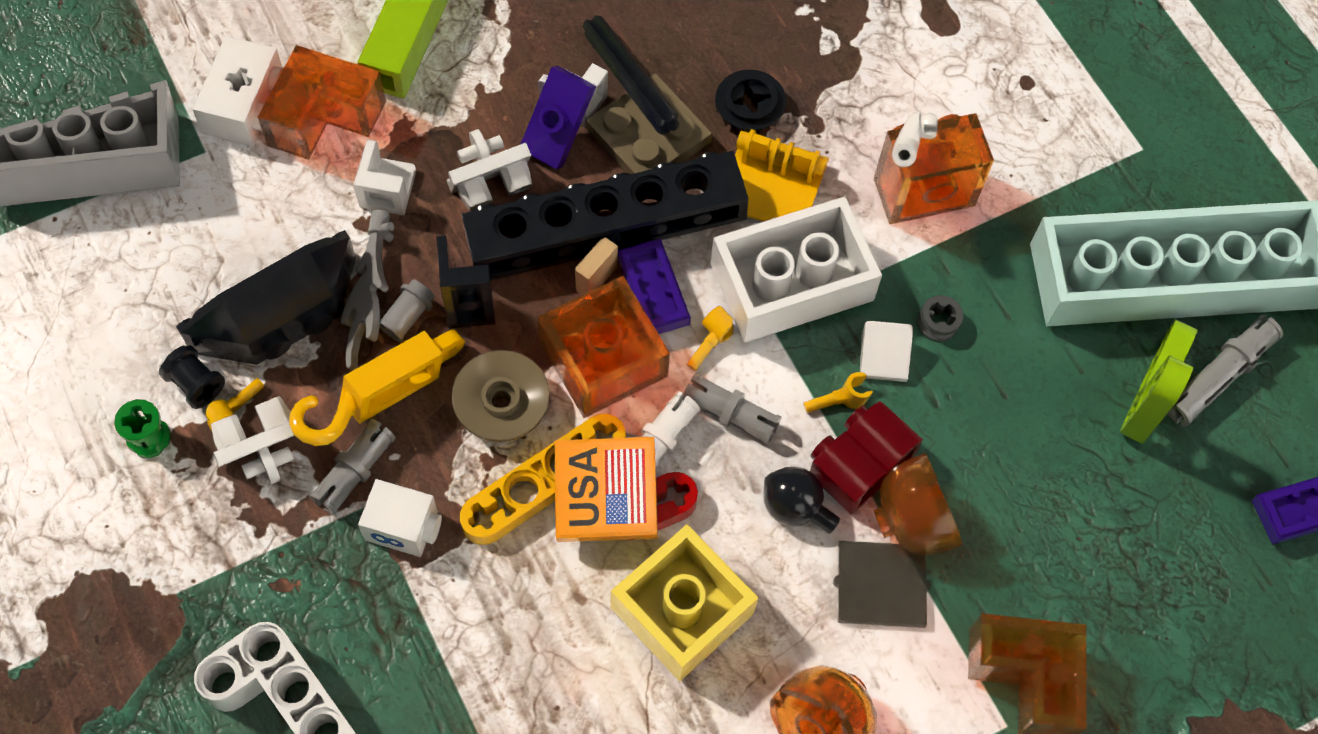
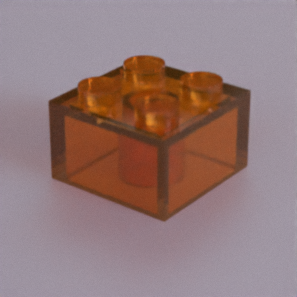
[873,113,994,225]
[537,276,670,418]

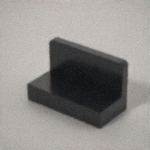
[436,235,496,329]

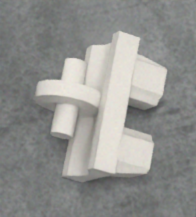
[447,129,532,211]
[211,396,294,485]

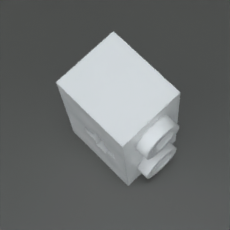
[192,36,286,146]

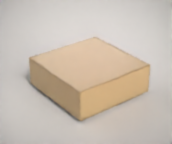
[575,237,618,300]

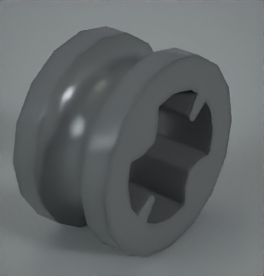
[917,295,964,342]

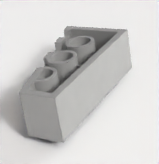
[0,80,180,206]

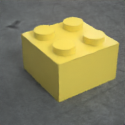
[611,524,759,682]

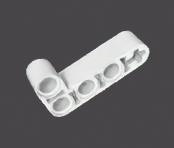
[194,622,356,734]

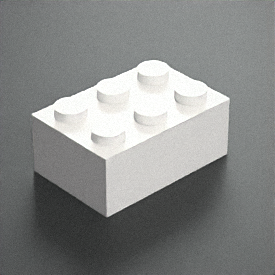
[710,196,882,343]

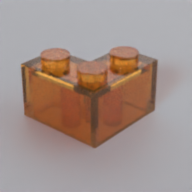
[257,45,386,160]
[968,613,1086,734]

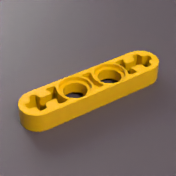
[460,414,626,545]

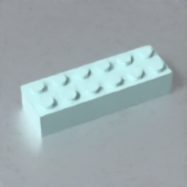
[1030,200,1318,326]

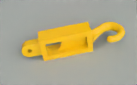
[289,329,465,446]

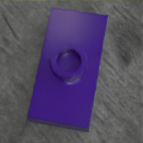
[520,66,596,169]
[618,238,691,338]
[1251,477,1318,545]

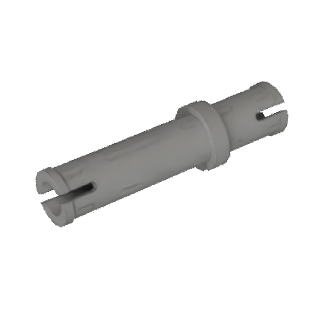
[1167,315,1283,427]

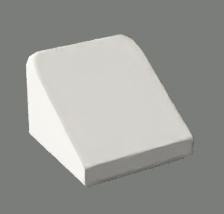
[860,321,913,382]

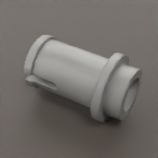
[379,279,435,342]

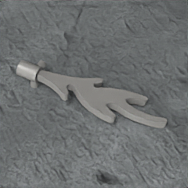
[341,209,394,371]

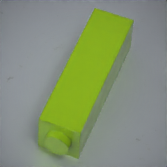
[357,0,448,99]

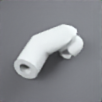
[892,111,938,167]

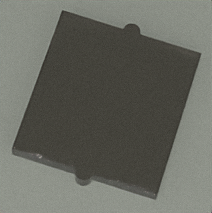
[833,541,931,628]

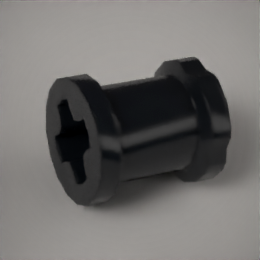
[159,345,225,409]

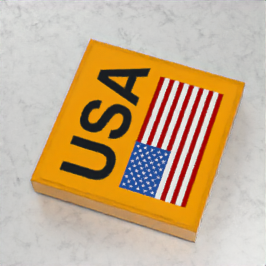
[555,437,658,542]

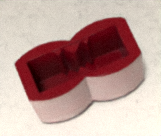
[810,401,923,515]

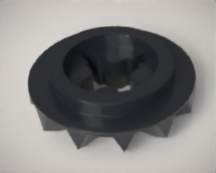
[715,69,786,135]

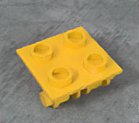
[735,129,829,222]

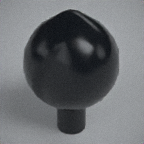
[763,466,841,534]

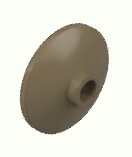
[452,350,549,442]

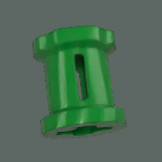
[114,399,171,458]

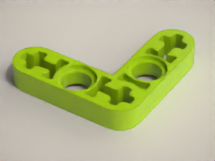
[1120,319,1198,444]

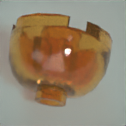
[873,453,963,556]
[770,665,877,734]

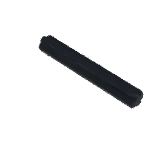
[583,15,679,135]

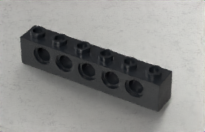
[461,151,748,281]

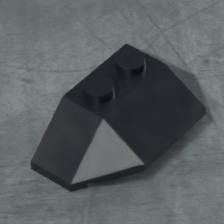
[176,230,356,365]

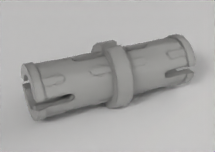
[682,373,782,444]
[309,419,396,516]

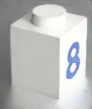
[358,479,442,557]

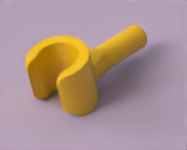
[686,306,734,371]
[803,372,873,413]
[206,378,264,431]

